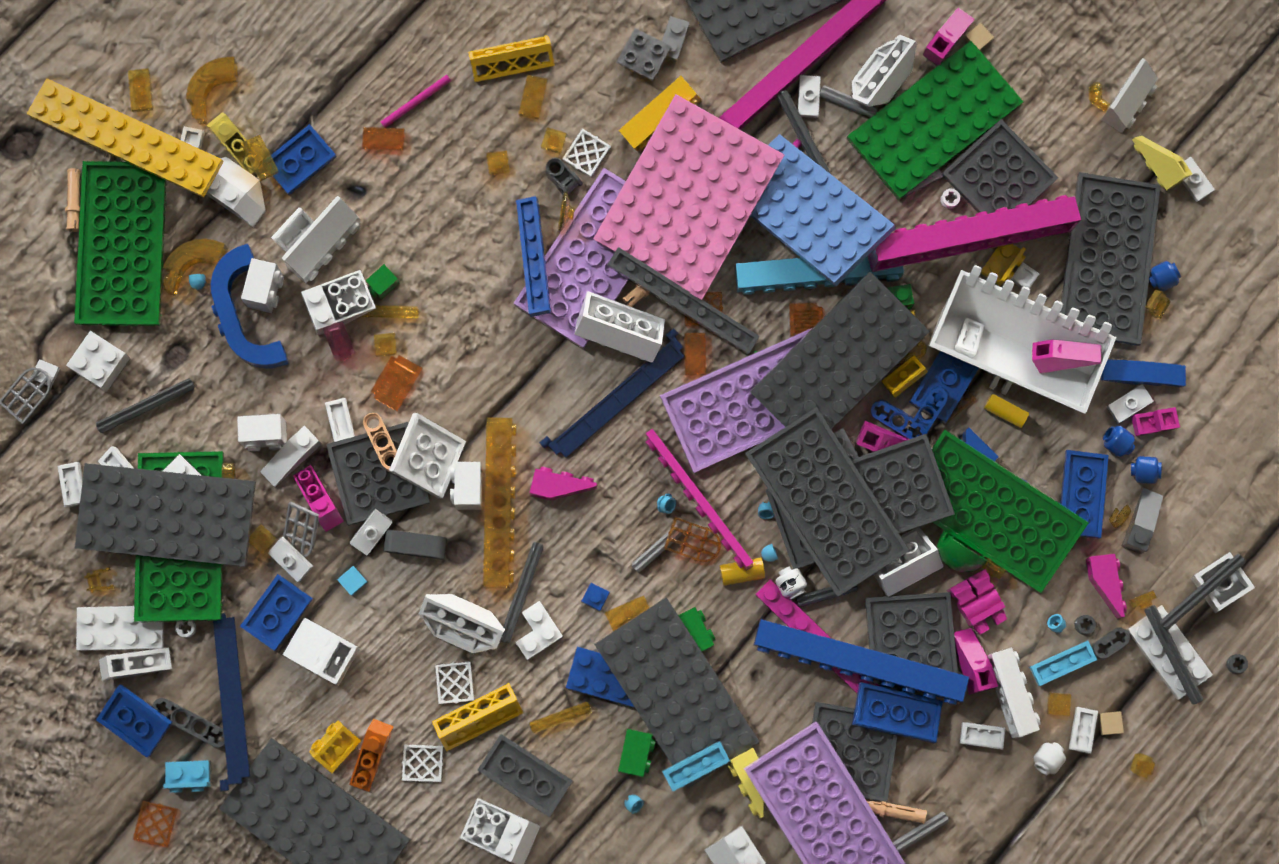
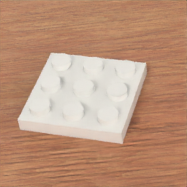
[389,413,466,498]

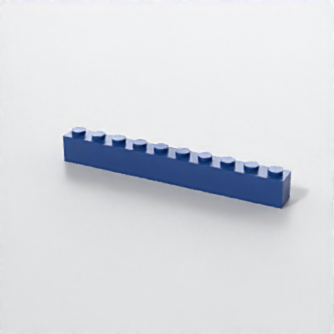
[753,619,969,705]

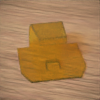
[1109,504,1131,528]
[1130,753,1155,778]

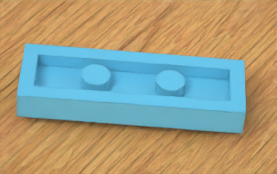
[1029,641,1097,686]
[662,741,730,791]

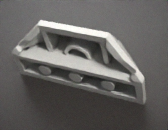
[852,35,917,107]
[206,157,266,228]
[419,594,505,653]

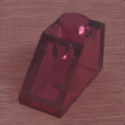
[323,321,355,361]

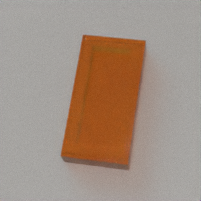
[362,127,405,151]
[684,333,706,375]

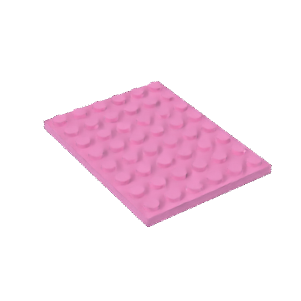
[593,94,785,300]

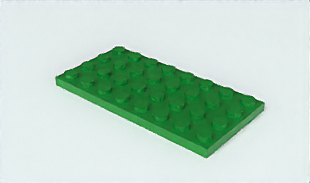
[846,41,1024,200]
[74,161,167,326]
[932,429,1089,593]
[134,451,224,623]

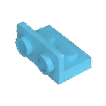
[163,760,210,793]

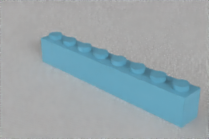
[735,256,904,295]

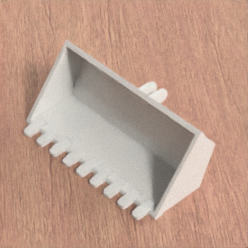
[929,265,1116,414]

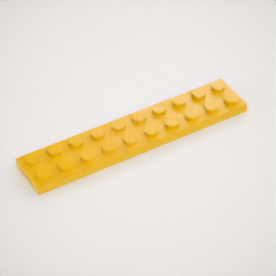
[27,79,223,198]

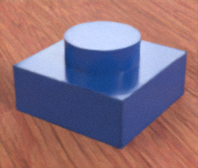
[581,583,610,611]

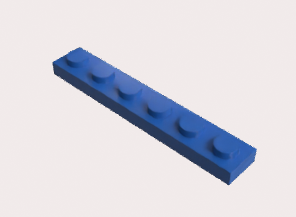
[516,196,551,317]

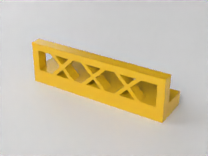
[468,36,555,82]
[432,683,524,752]

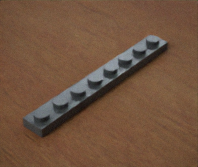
[607,247,760,355]

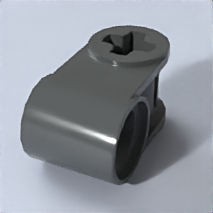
[546,158,583,198]

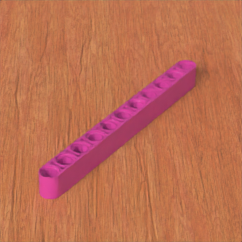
[719,0,886,130]

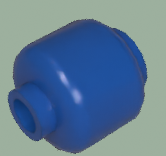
[1149,261,1181,291]
[1103,426,1135,457]
[1131,456,1162,484]

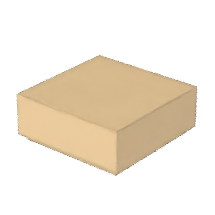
[964,23,994,50]
[1099,712,1124,735]

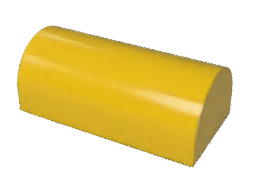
[882,355,928,398]
[984,394,1029,428]
[719,557,765,586]

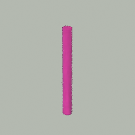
[380,75,451,128]

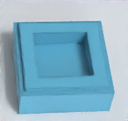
[337,566,368,596]

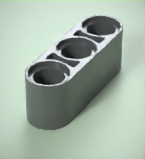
[383,530,447,559]

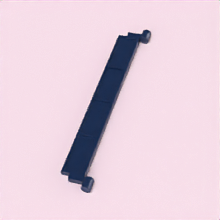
[539,328,684,458]
[213,613,250,792]

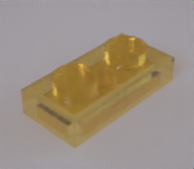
[128,68,154,112]
[519,75,548,120]
[241,135,279,181]
[605,595,649,631]

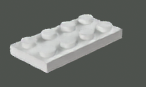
[1127,605,1213,700]
[76,606,164,651]

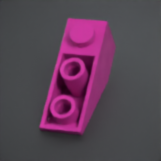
[923,8,975,66]
[1032,339,1102,373]
[856,421,909,452]
[293,465,344,532]
[529,467,597,501]
[1086,554,1127,619]
[954,628,998,695]

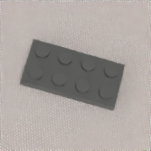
[477,734,573,817]

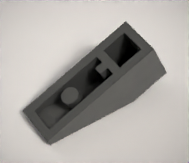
[1121,488,1163,554]

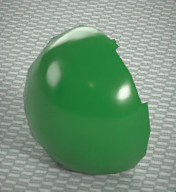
[937,531,987,572]

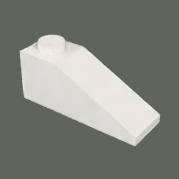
[260,426,322,487]
[99,648,172,681]

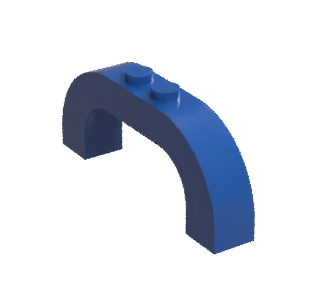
[211,244,289,369]

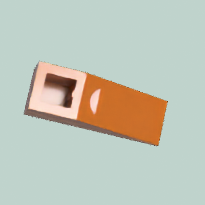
[349,719,394,792]

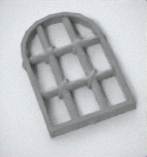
[0,368,52,424]
[283,502,319,557]

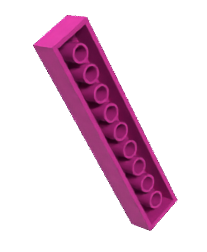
[868,195,1081,272]

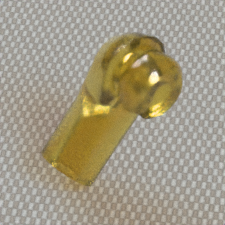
[1089,82,1110,112]

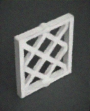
[562,129,611,177]
[435,662,474,704]
[402,745,443,782]

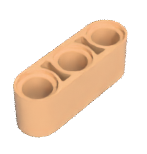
[363,413,397,472]

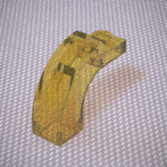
[186,57,238,125]
[163,239,228,296]

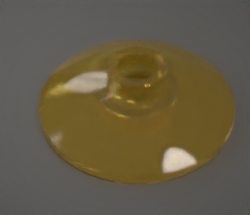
[558,191,575,233]

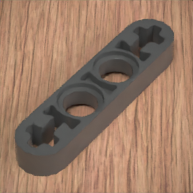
[152,698,225,748]

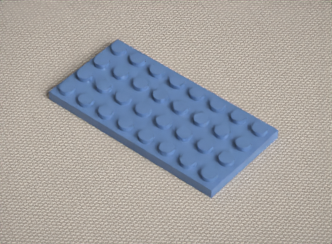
[751,134,896,286]

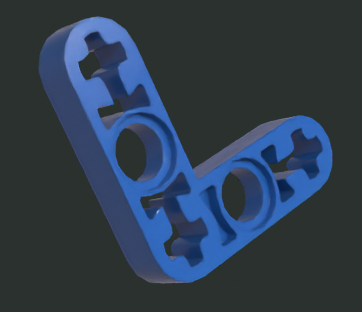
[871,386,948,439]

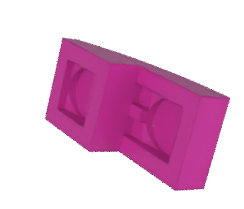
[1131,407,1180,436]

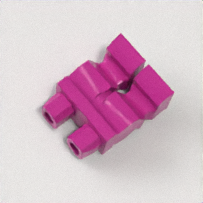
[947,569,1007,635]

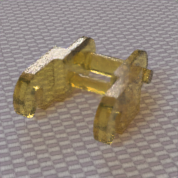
[84,567,114,593]

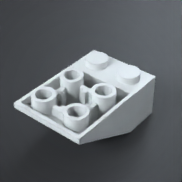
[301,270,376,336]
[283,617,360,686]
[460,798,541,864]

